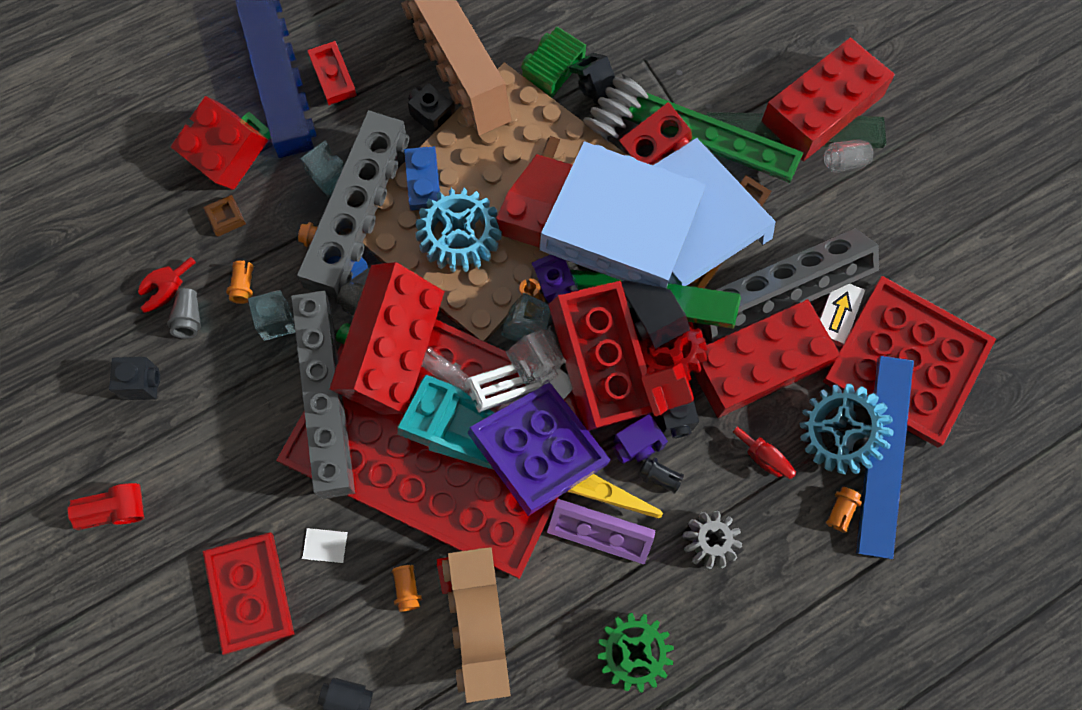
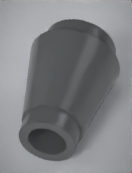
[167,288,201,339]

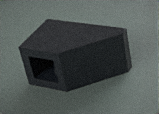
[621,280,690,348]

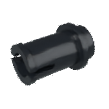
[639,457,684,494]

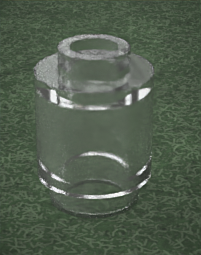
[824,139,873,173]

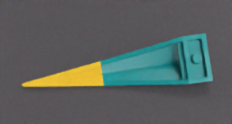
[397,375,663,518]

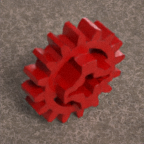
[639,322,708,381]

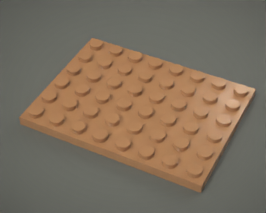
[343,62,625,342]

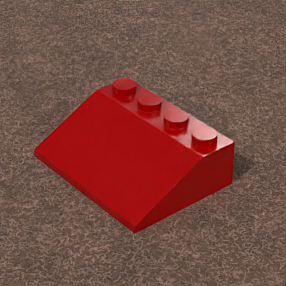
[496,154,573,248]

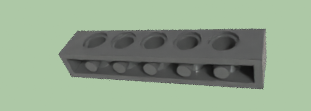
[297,110,409,299]
[694,228,879,343]
[291,291,355,499]

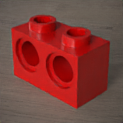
[619,102,692,166]

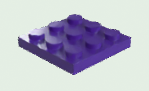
[467,382,610,516]

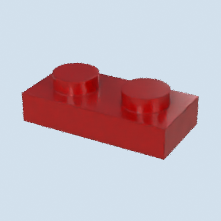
[307,41,357,105]

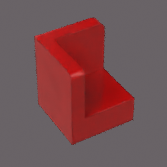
[641,362,694,416]

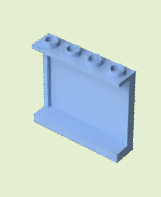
[653,138,776,286]
[540,141,706,288]

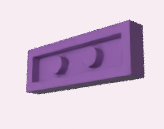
[547,499,656,564]

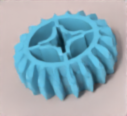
[416,188,502,273]
[799,384,894,474]

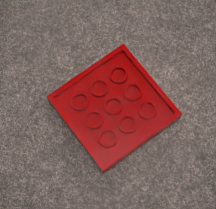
[822,276,996,448]

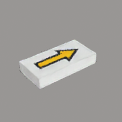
[819,284,865,347]

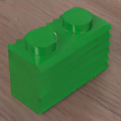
[521,27,586,98]

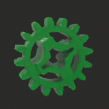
[596,613,674,693]

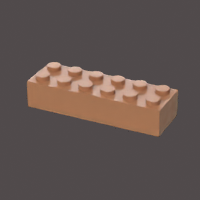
[401,0,512,136]

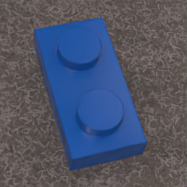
[404,146,440,211]

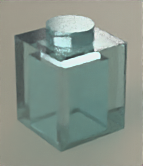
[248,290,295,341]

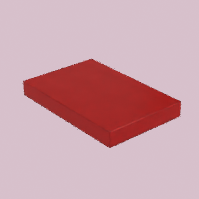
[202,532,295,655]

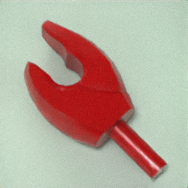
[138,257,196,313]
[733,426,796,479]

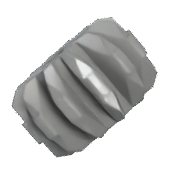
[683,511,742,570]

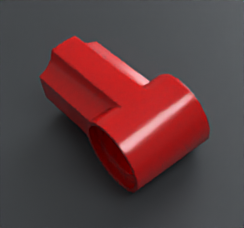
[68,483,144,530]

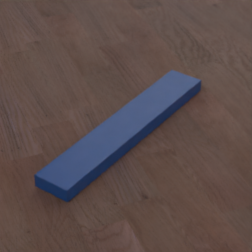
[856,356,914,559]

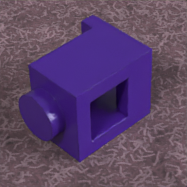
[532,254,579,303]
[612,414,668,464]

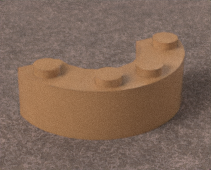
[442,547,511,703]

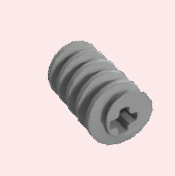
[583,74,648,142]

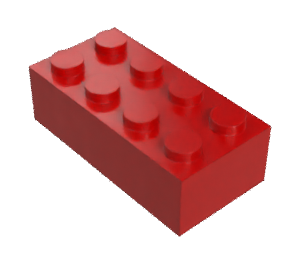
[761,37,895,162]
[329,262,445,414]
[548,281,653,431]
[692,299,840,418]

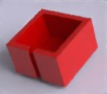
[171,96,269,190]

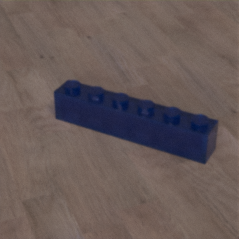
[236,0,317,158]

